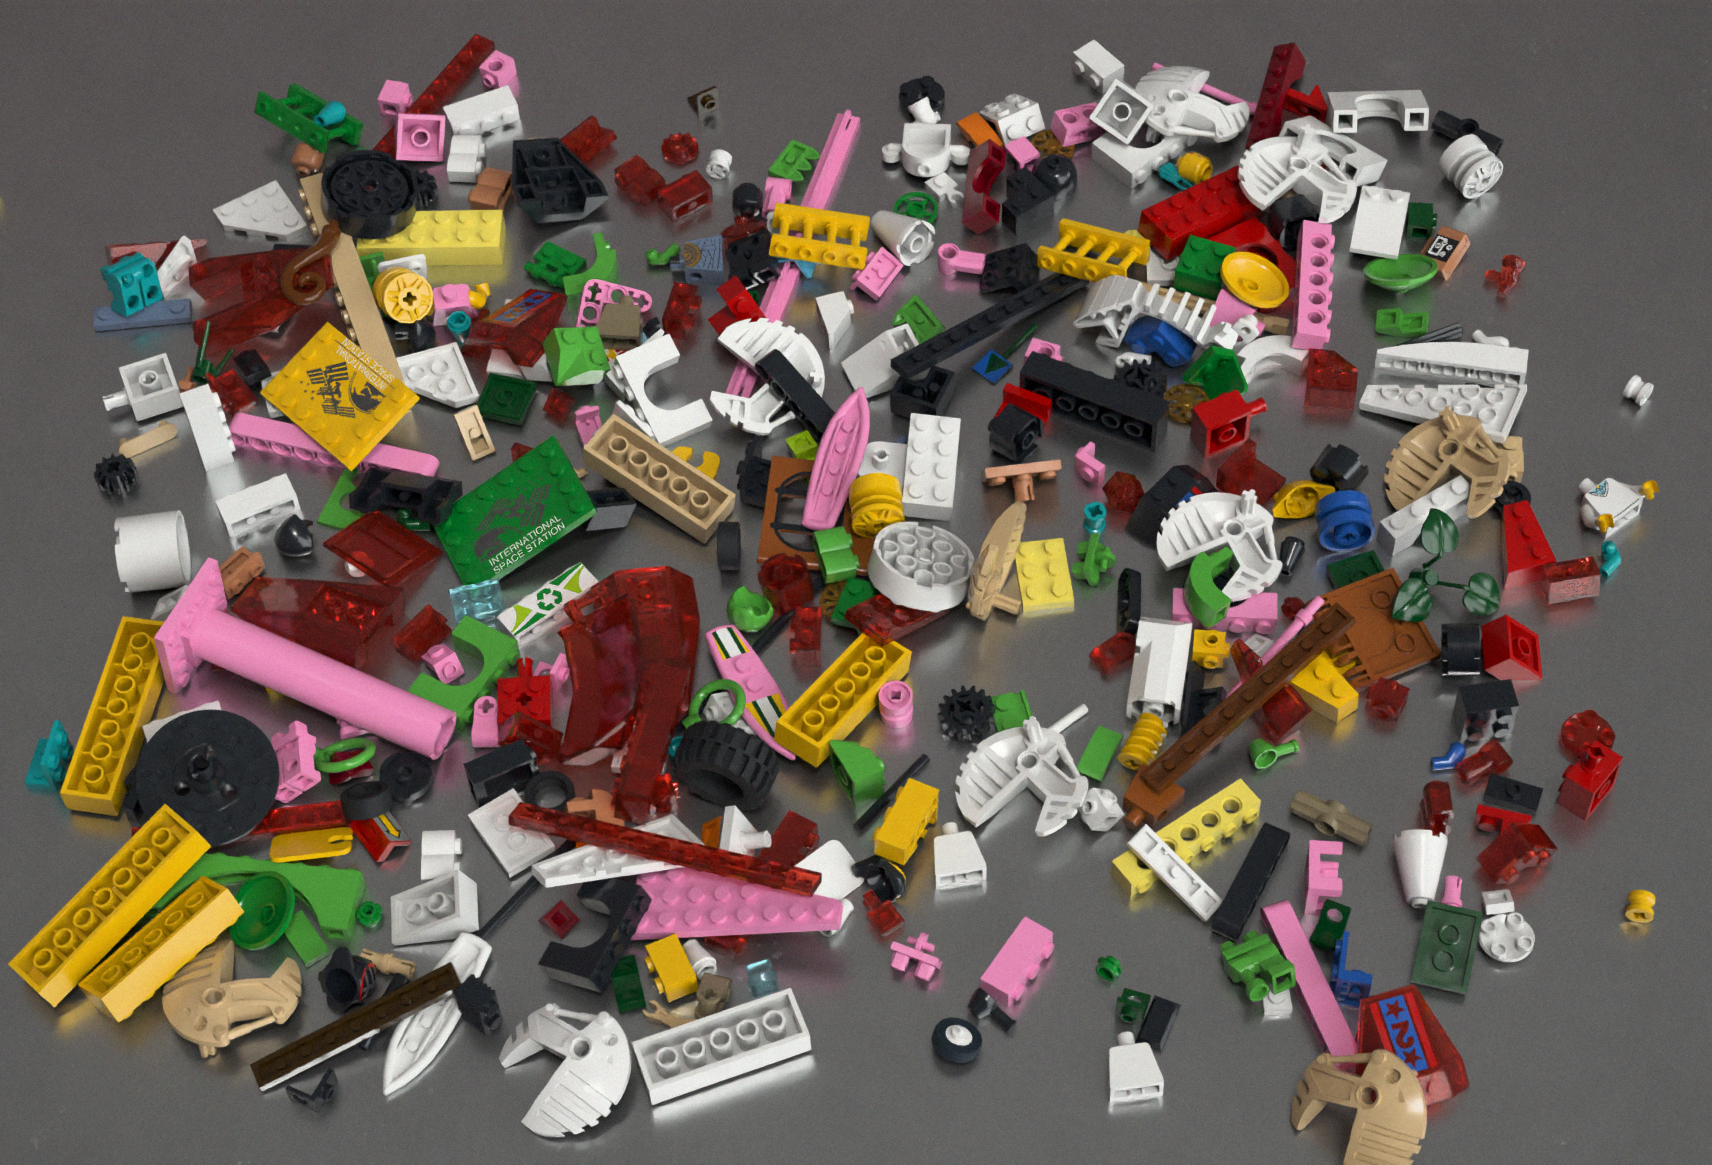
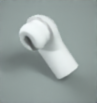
[1471,330,1509,347]

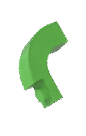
[563,232,618,310]
[1184,546,1234,629]

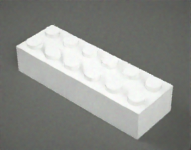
[631,988,811,1105]

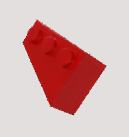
[1499,500,1557,590]

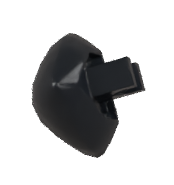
[394,316,436,353]
[274,514,314,557]

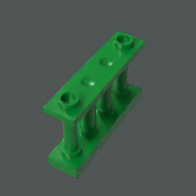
[254,83,364,153]

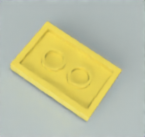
[1014,538,1074,612]

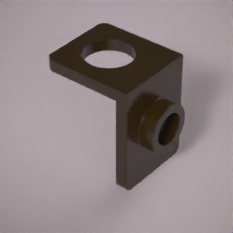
[687,86,719,117]

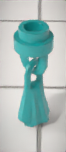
[1158,162,1193,191]

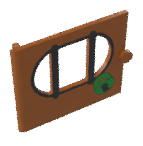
[756,456,875,576]

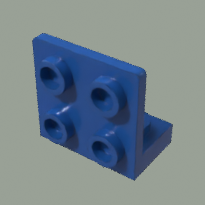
[1329,931,1373,1010]

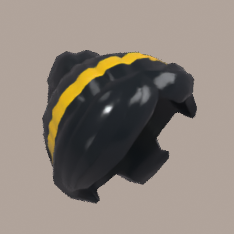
[851,855,906,903]

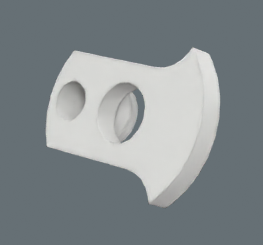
[1231,314,1259,357]

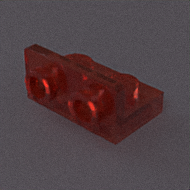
[205,369,259,418]

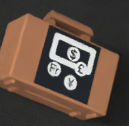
[1419,226,1471,280]

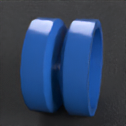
[1314,490,1375,552]

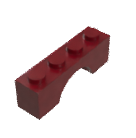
[962,139,1006,235]

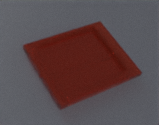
[323,509,443,591]

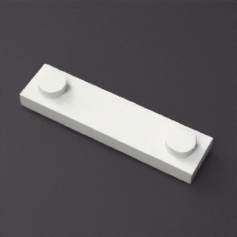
[1126,824,1223,922]

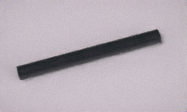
[853,754,930,832]

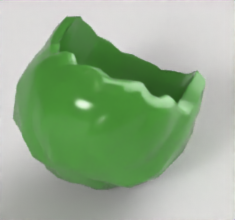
[726,586,774,633]

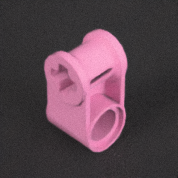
[471,696,501,748]

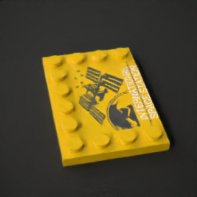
[260,322,420,471]

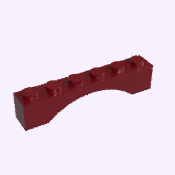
[1245,42,1306,151]

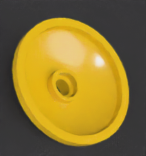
[1220,252,1289,308]

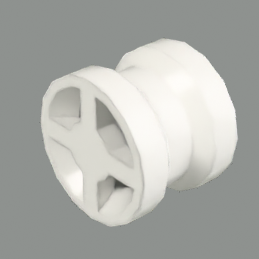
[706,149,732,179]
[1623,375,1654,406]

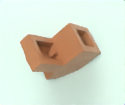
[563,789,625,838]

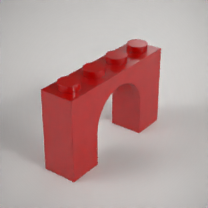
[1207,217,1296,314]

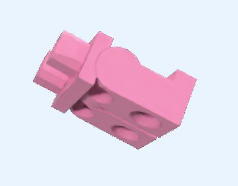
[271,721,321,804]

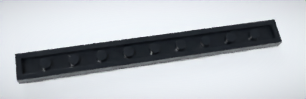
[890,272,1089,380]

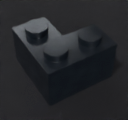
[1002,167,1054,236]
[890,366,955,418]

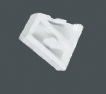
[157,236,199,298]

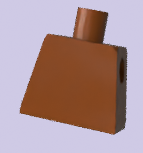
[1122,763,1185,830]

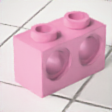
[1050,102,1106,147]

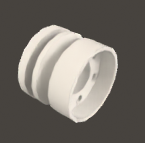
[1438,134,1503,199]

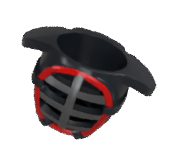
[318,946,377,1013]

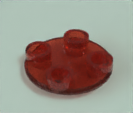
[1560,710,1616,757]

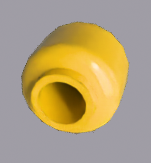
[1176,151,1213,185]

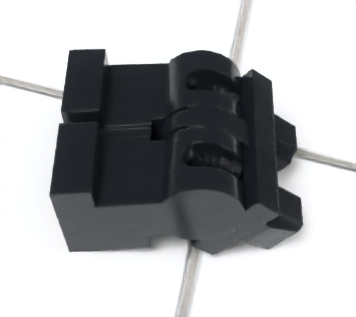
[725,228,781,289]

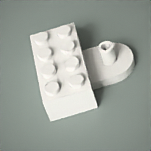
[857,413,961,521]

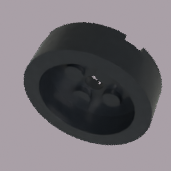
[321,150,418,239]

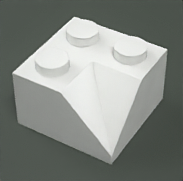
[1089,78,1155,145]

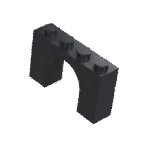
[538,878,652,993]

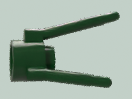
[191,321,234,384]

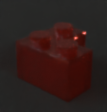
[1476,822,1559,884]

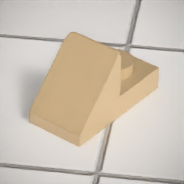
[452,405,495,461]

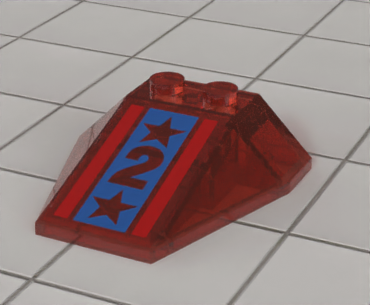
[460,289,568,368]
[1356,984,1470,1105]

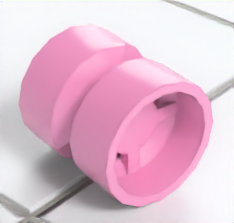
[878,680,913,729]

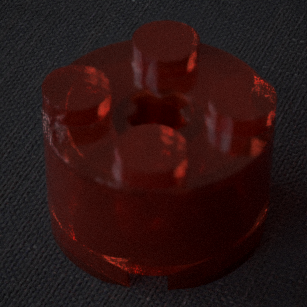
[757,553,814,615]

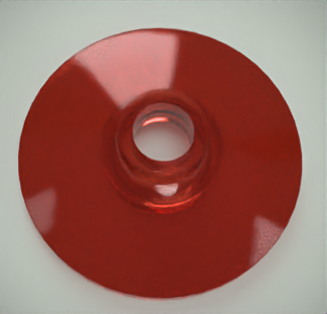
[720,215,767,238]

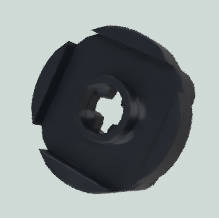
[899,76,945,116]
[379,751,434,804]

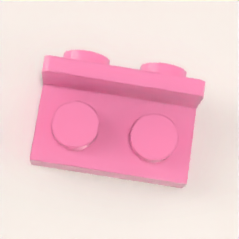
[849,247,904,301]

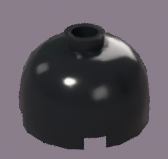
[1031,153,1078,201]

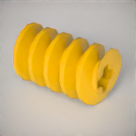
[1117,712,1167,770]

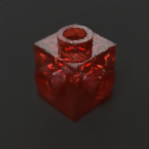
[1102,471,1145,514]

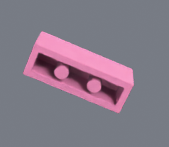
[980,917,1055,1007]

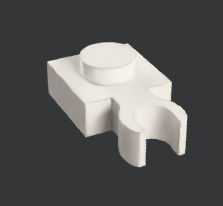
[925,172,964,209]

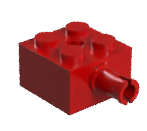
[1190,390,1267,459]
[497,657,554,740]
[1558,740,1623,821]

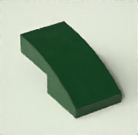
[611,954,646,1013]

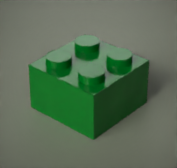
[1173,235,1236,300]

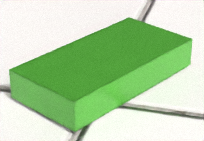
[283,910,330,968]

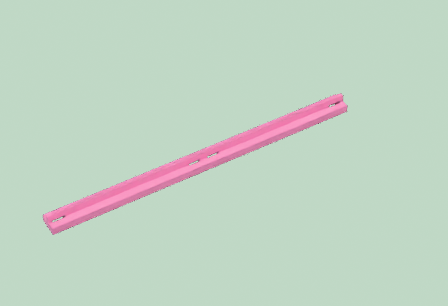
[725,109,860,398]

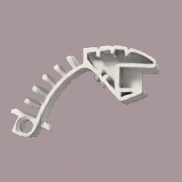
[1073,275,1239,350]

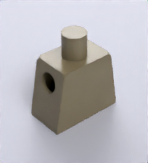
[596,295,643,351]

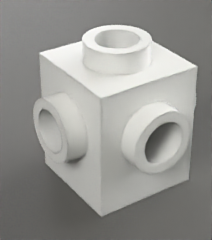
[1078,788,1125,832]

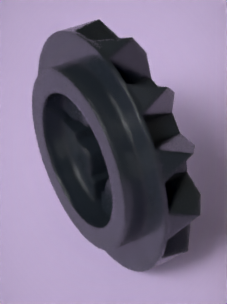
[1492,481,1531,514]

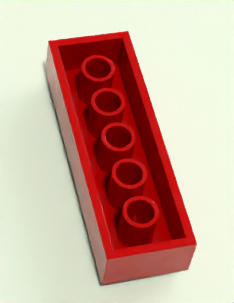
[1137,165,1279,261]

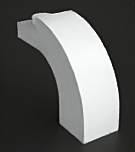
[1237,335,1312,384]

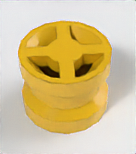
[1625,890,1656,923]

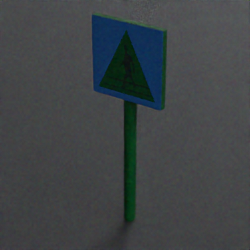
[972,323,1038,385]

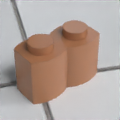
[468,167,512,210]

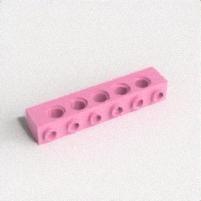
[1291,220,1335,352]

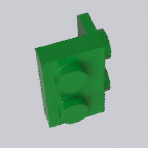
[831,577,883,636]

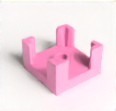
[1304,840,1343,917]

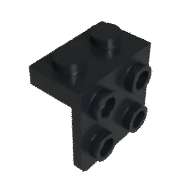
[979,243,1039,293]
[736,435,771,508]

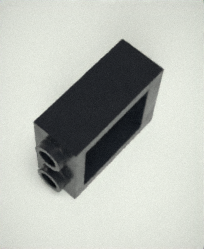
[463,739,540,808]

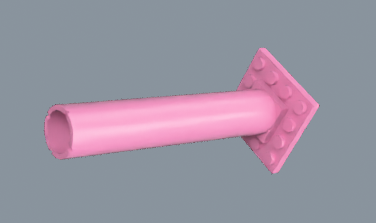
[154,557,457,760]

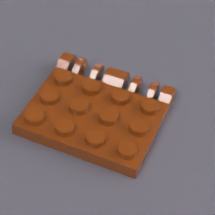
[1305,568,1442,693]

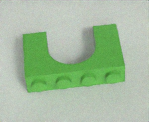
[408,615,520,731]

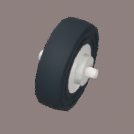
[931,1017,982,1063]

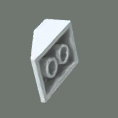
[1349,185,1410,259]
[391,870,479,946]

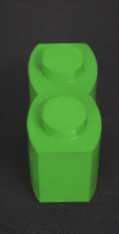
[812,526,860,584]

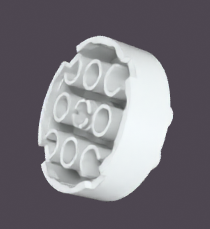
[867,522,975,613]

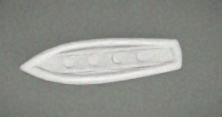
[382,932,492,1095]

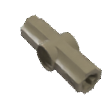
[1289,790,1373,846]

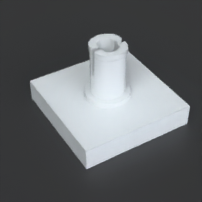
[719,805,772,878]

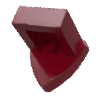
[329,750,374,784]

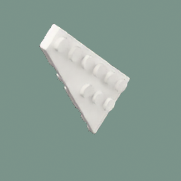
[1359,384,1527,444]

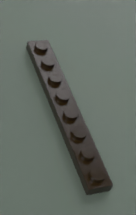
[250,962,462,1091]

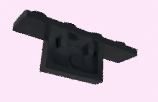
[1178,661,1227,740]

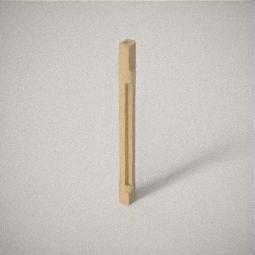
[1128,278,1290,335]

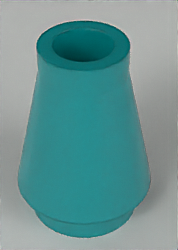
[314,101,346,127]
[447,311,471,345]

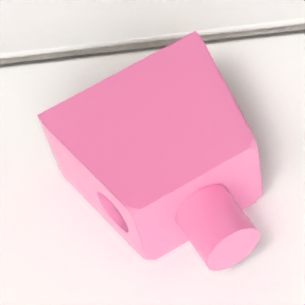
[1210,287,1266,341]

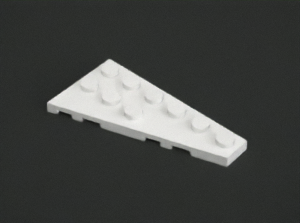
[532,814,715,888]

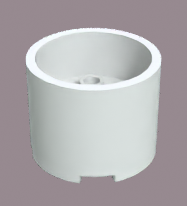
[114,510,191,593]

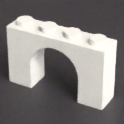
[1327,90,1429,133]
[1279,116,1388,187]
[1091,122,1198,189]
[612,334,713,447]

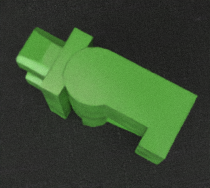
[1220,930,1296,1002]

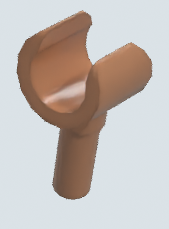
[178,367,195,393]

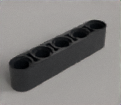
[755,349,835,443]
[1211,822,1291,941]

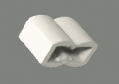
[447,135,486,183]
[421,830,462,884]

